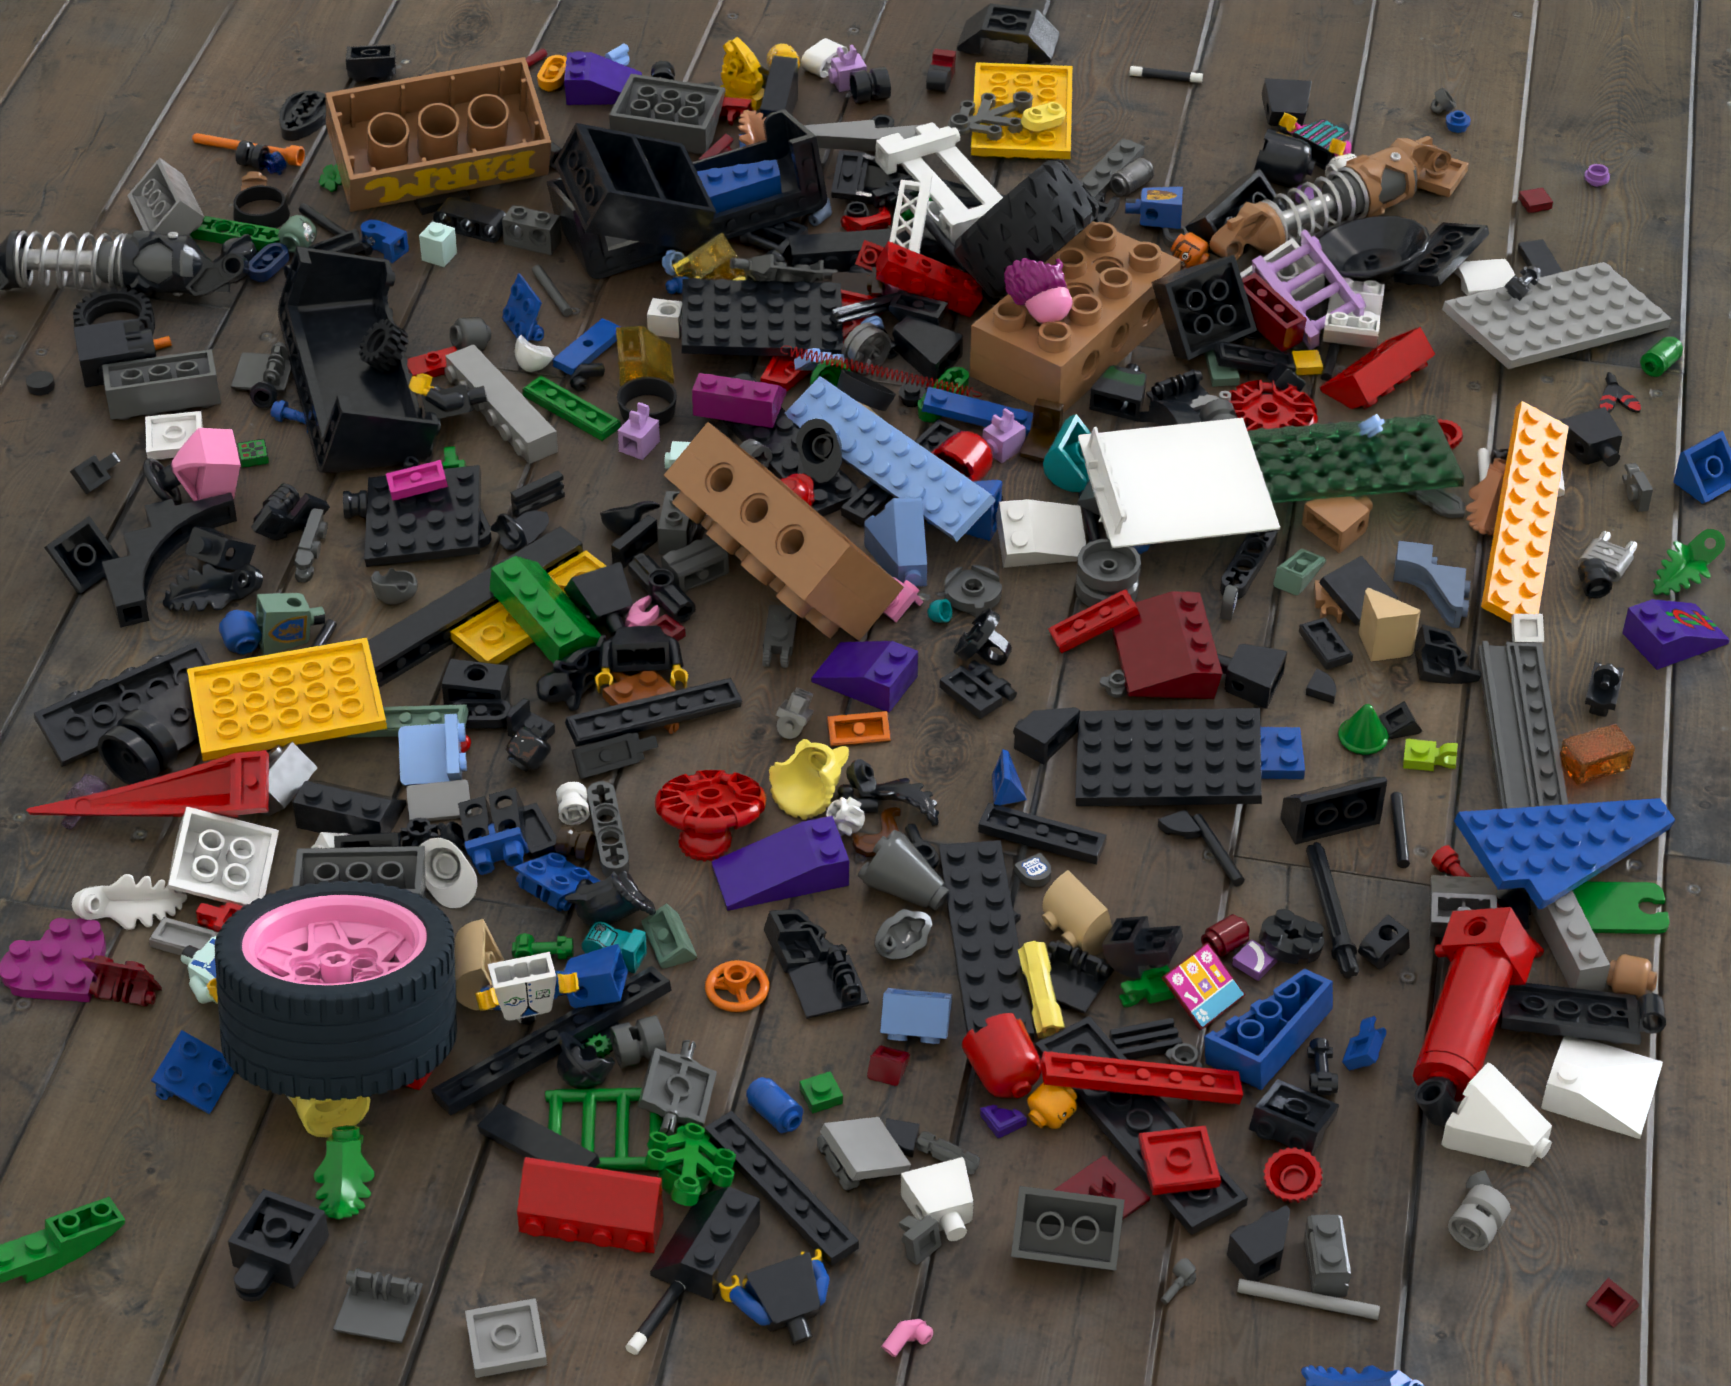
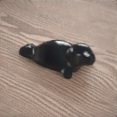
[536,634,606,711]

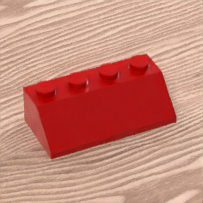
[1319,327,1436,409]
[517,1157,664,1254]

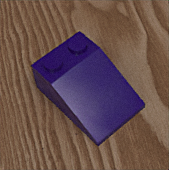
[564,51,642,105]
[811,641,918,713]

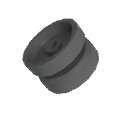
[1075,539,1141,607]

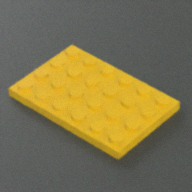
[971,62,1073,160]
[187,638,387,761]

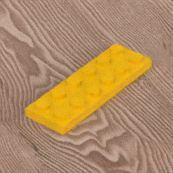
[451,550,606,664]

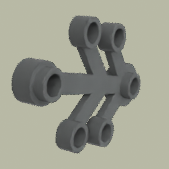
[948,91,1033,141]

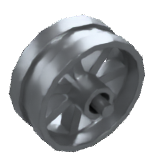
[841,322,891,374]

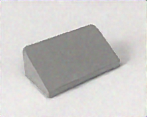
[406,779,472,821]

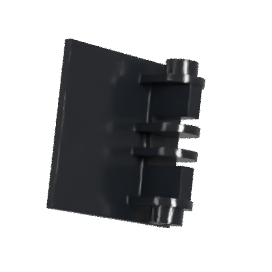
[1146,369,1209,416]
[1027,940,1114,1014]
[788,945,869,1019]

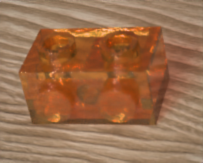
[1560,724,1635,785]

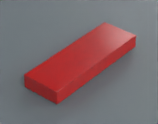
[1048,589,1140,654]

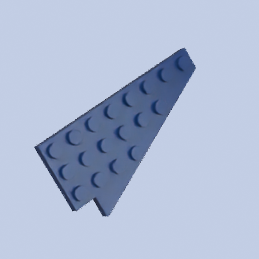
[1454,798,1675,909]

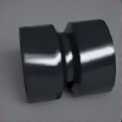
[849,67,891,104]

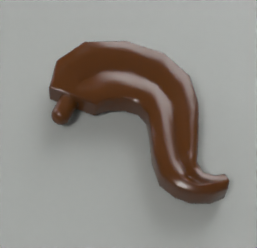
[852,807,901,857]

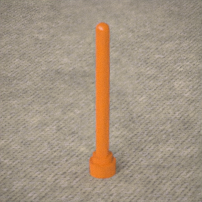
[192,133,305,166]

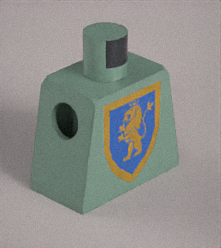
[256,593,325,655]

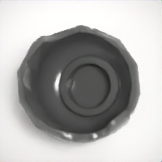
[370,568,418,605]

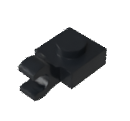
[70,452,121,494]

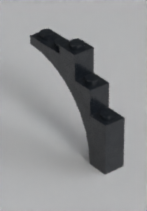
[102,493,237,628]

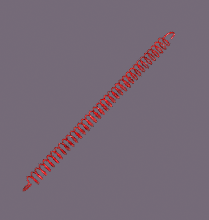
[780,345,982,397]

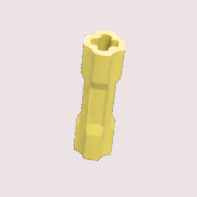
[1018,941,1065,1039]

